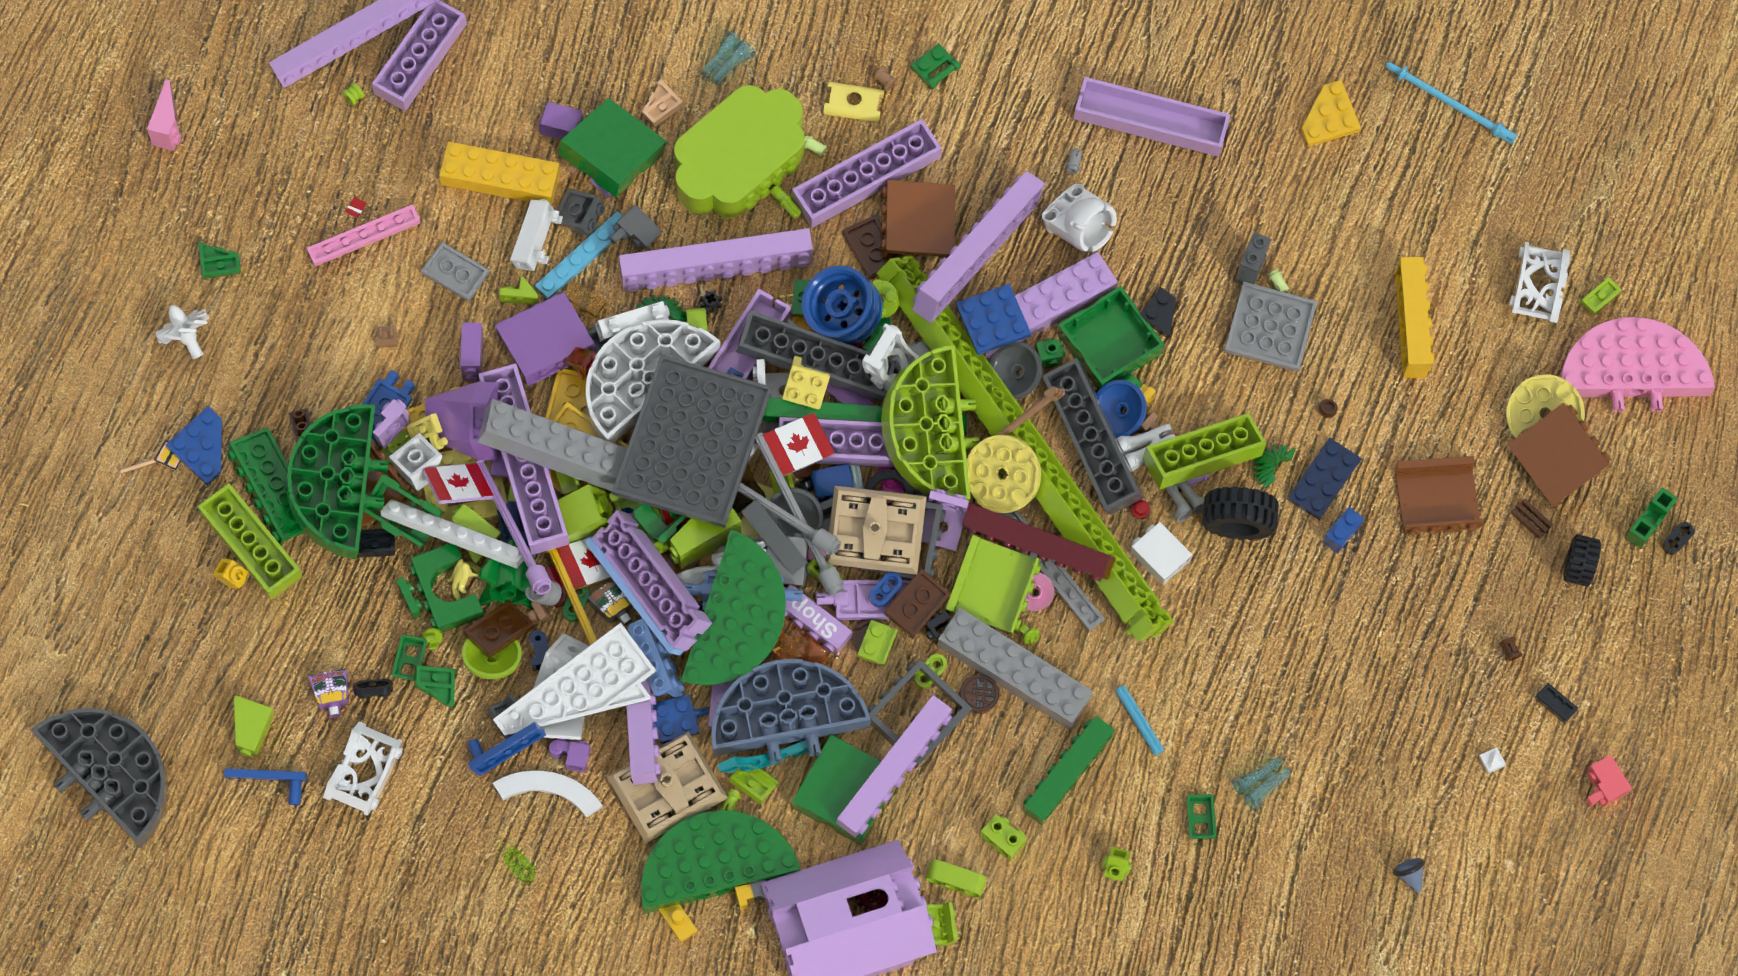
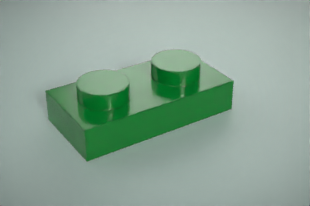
[396,577,422,619]

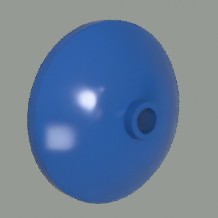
[1096,380,1147,438]

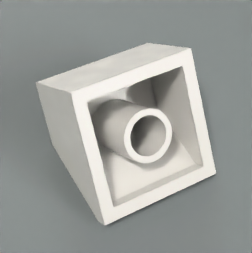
[389,433,442,492]

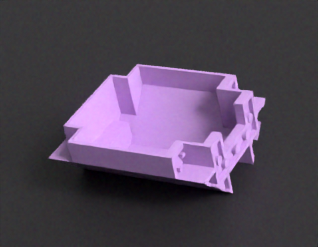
[760,840,937,976]

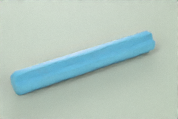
[1116,685,1164,755]

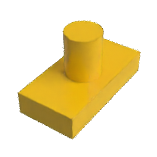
[659,904,698,943]

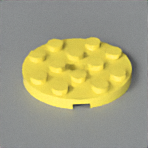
[1506,375,1585,438]
[967,435,1041,513]

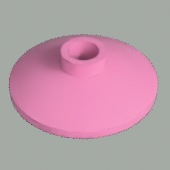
[1026,573,1054,611]

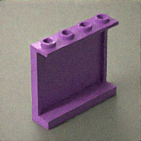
[495,292,597,386]

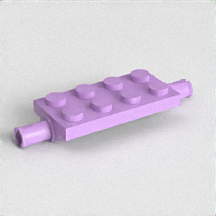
[816,579,912,620]

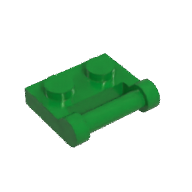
[910,43,961,90]

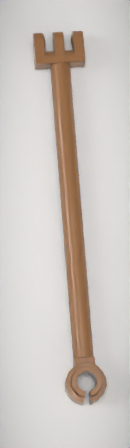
[966,386,1065,459]

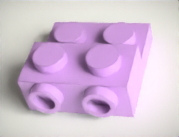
[373,399,411,449]

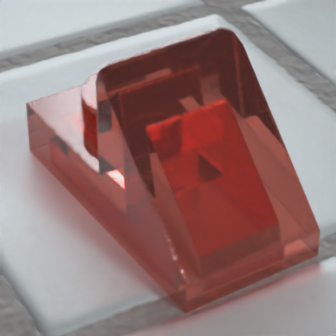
[566,347,595,381]

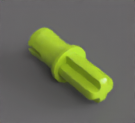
[770,185,801,218]

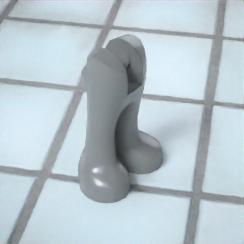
[1165,481,1204,523]

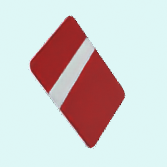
[345,197,367,218]

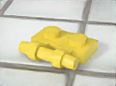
[406,413,448,450]

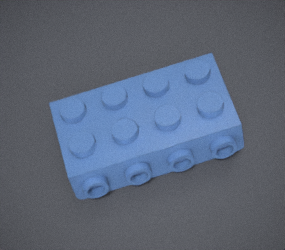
[628,618,685,698]

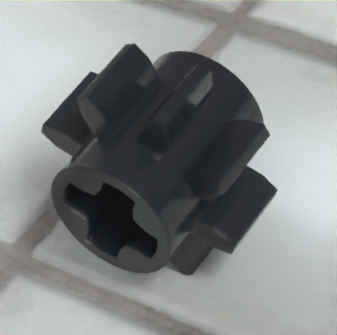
[700,290,722,314]

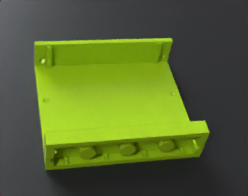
[946,535,1042,634]

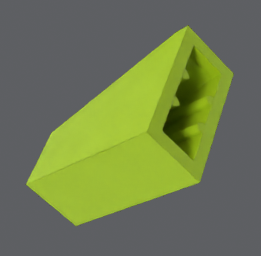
[452,504,501,565]
[234,695,275,757]

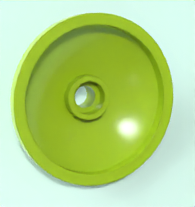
[462,639,522,679]

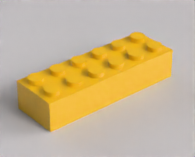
[439,141,560,206]
[1395,257,1434,378]

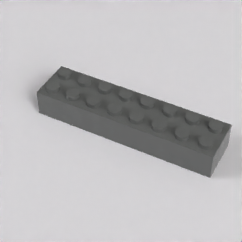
[735,310,897,402]
[1043,358,1145,515]

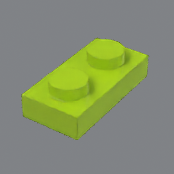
[1580,277,1622,316]

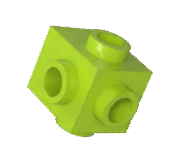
[1102,846,1132,881]

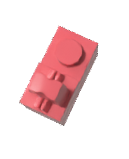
[1586,755,1632,807]

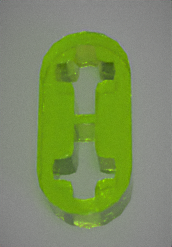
[504,848,536,883]

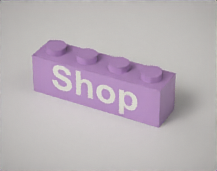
[785,584,852,655]

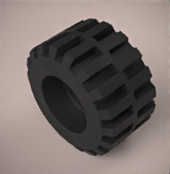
[1563,534,1601,587]

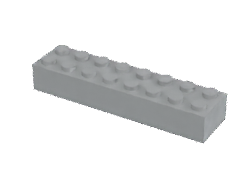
[478,399,627,491]
[937,608,1093,730]

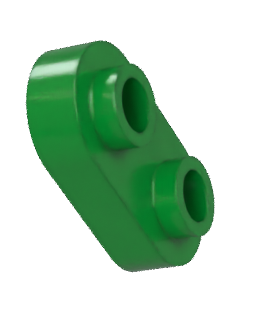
[563,587,590,622]

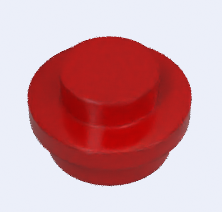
[1131,500,1151,519]

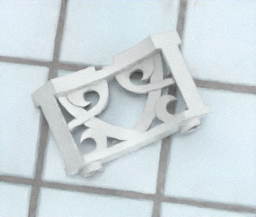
[1509,242,1570,323]
[862,324,919,390]
[323,721,403,816]

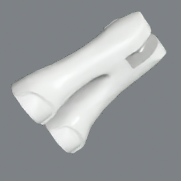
[1117,424,1176,471]

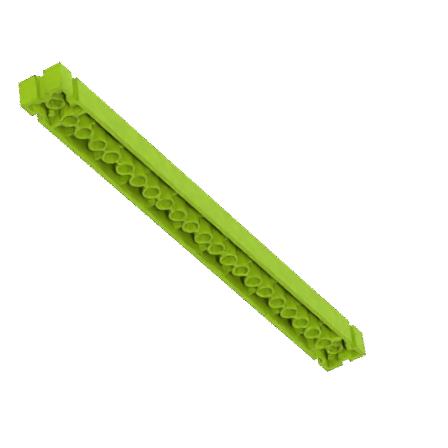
[877,255,1174,642]

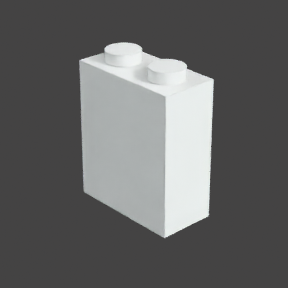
[1130,522,1192,586]

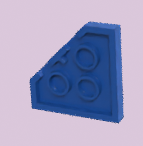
[166,406,222,486]

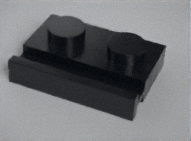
[357,529,395,558]

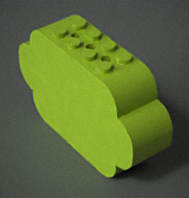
[674,85,805,218]

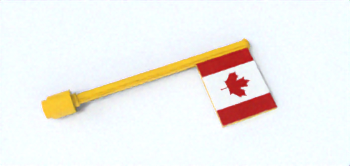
[547,536,625,709]

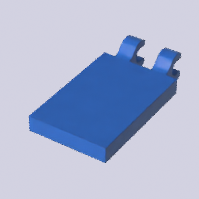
[362,370,416,447]

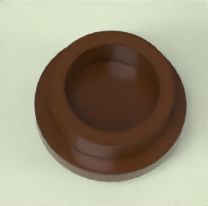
[1318,399,1338,418]

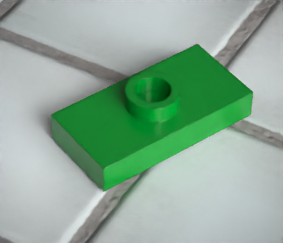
[791,279,810,317]

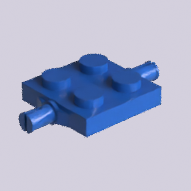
[653,694,709,743]

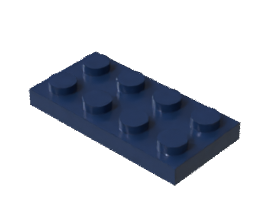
[1287,438,1362,521]

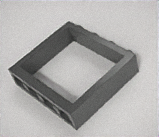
[859,502,946,579]
[868,659,972,768]

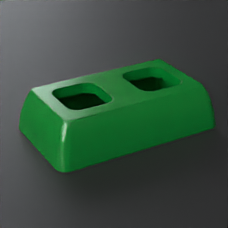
[392,635,427,681]
[1187,794,1216,839]

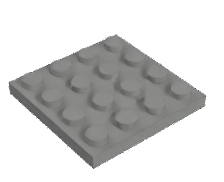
[1224,281,1317,372]

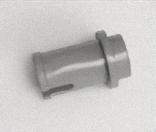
[1065,149,1082,174]

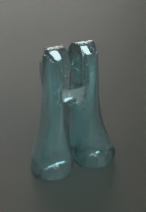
[701,31,756,85]
[1231,757,1292,811]

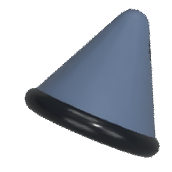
[1393,858,1425,893]

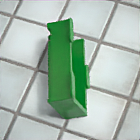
[363,475,445,547]
[630,503,686,543]

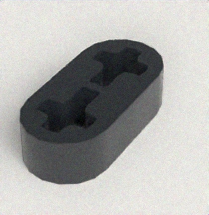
[1663,522,1694,555]

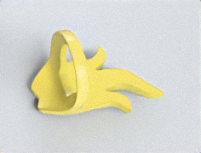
[447,559,481,601]

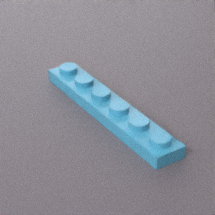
[535,211,622,300]

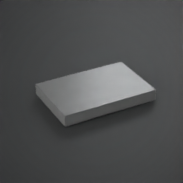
[421,242,490,302]

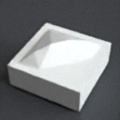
[1479,747,1506,774]

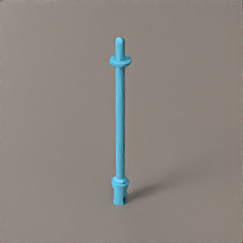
[1386,62,1518,145]

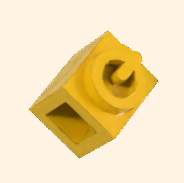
[213,558,249,589]

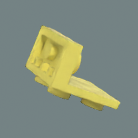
[782,356,830,409]

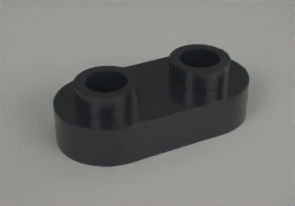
[353,679,393,698]

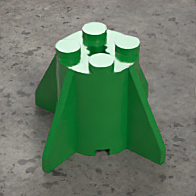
[479,540,534,610]

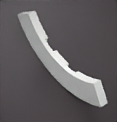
[492,771,603,818]

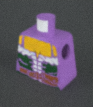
[308,668,348,718]

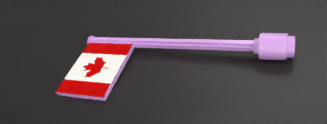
[423,460,551,595]

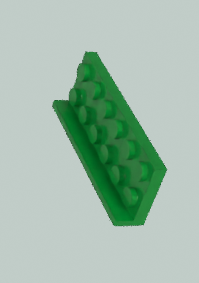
[227,427,305,546]

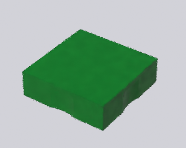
[558,98,667,198]
[1056,286,1165,391]
[792,734,896,846]

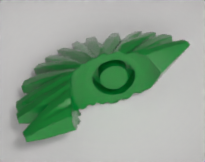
[636,295,687,322]
[1253,444,1296,488]

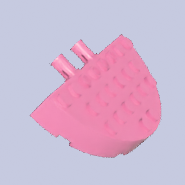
[1559,317,1715,412]

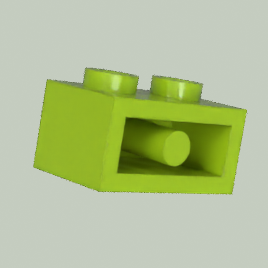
[980,814,1027,862]

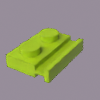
[857,620,898,667]
[729,768,779,805]

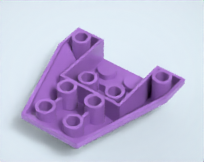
[425,381,498,461]

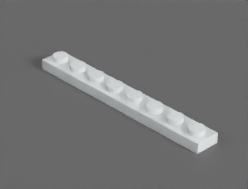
[381,499,524,569]

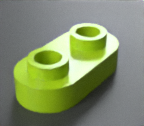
[914,654,947,689]

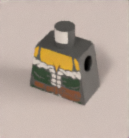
[587,579,633,626]

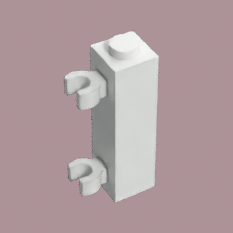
[510,199,563,271]
[594,301,670,342]

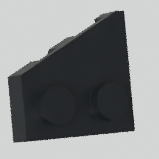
[1140,287,1176,338]

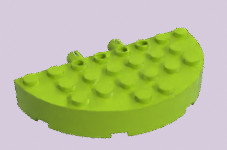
[881,345,980,500]

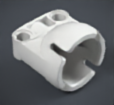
[1042,184,1117,252]

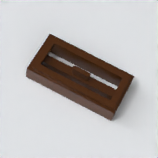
[1511,498,1553,539]

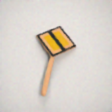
[120,440,181,473]

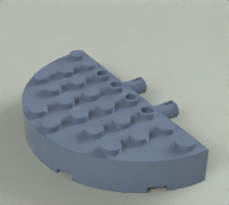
[712,659,871,764]

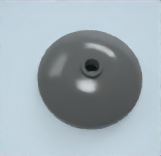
[989,342,1042,399]
[765,488,823,537]

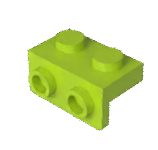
[926,902,958,946]

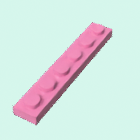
[307,204,421,267]

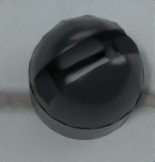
[797,478,814,492]

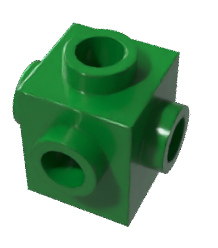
[1035,338,1065,367]

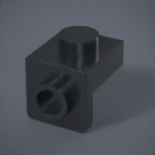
[924,611,950,644]

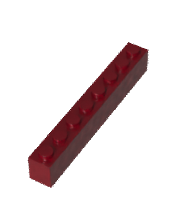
[962,503,1116,582]

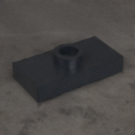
[1535,683,1578,724]

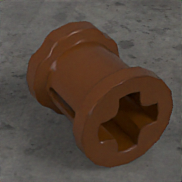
[1499,637,1523,662]

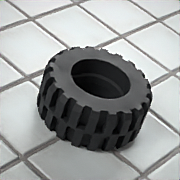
[1202,486,1279,540]

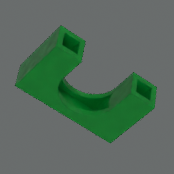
[409,543,484,633]

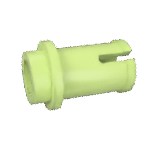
[804,135,827,157]
[1268,269,1289,292]

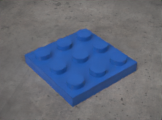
[956,284,1031,355]

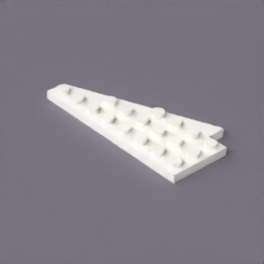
[493,623,657,736]

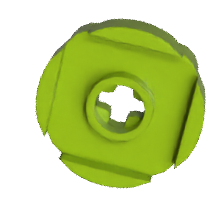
[873,279,900,318]

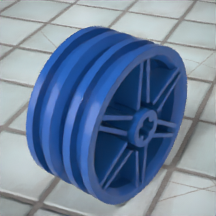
[802,266,883,345]

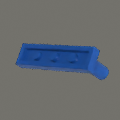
[467,722,546,776]
[224,769,308,805]

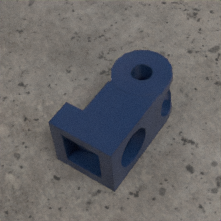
[529,630,549,671]

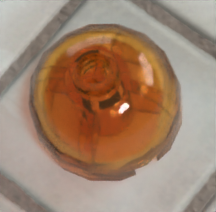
[795,633,835,666]

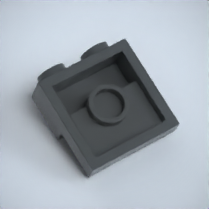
[554,188,605,236]

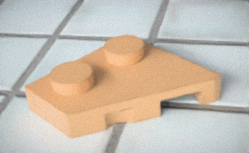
[642,80,684,127]

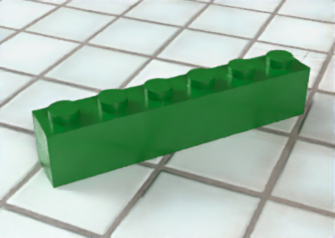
[1023,716,1115,825]

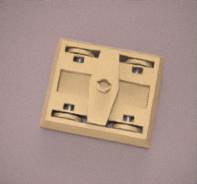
[826,486,927,575]
[606,731,728,844]

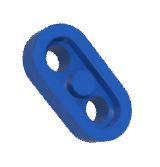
[869,572,902,607]

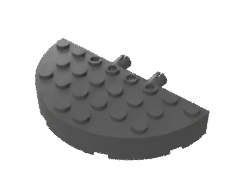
[31,708,168,848]

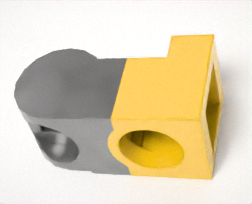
[735,880,766,911]

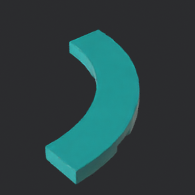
[717,740,815,773]

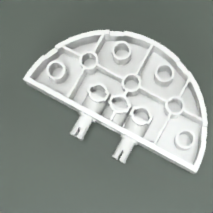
[586,320,720,443]

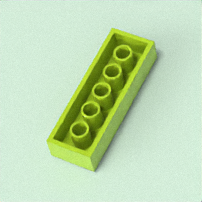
[1142,413,1267,490]
[197,483,303,600]

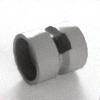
[525,580,562,606]

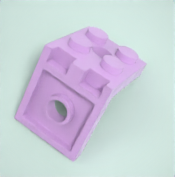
[921,489,969,552]

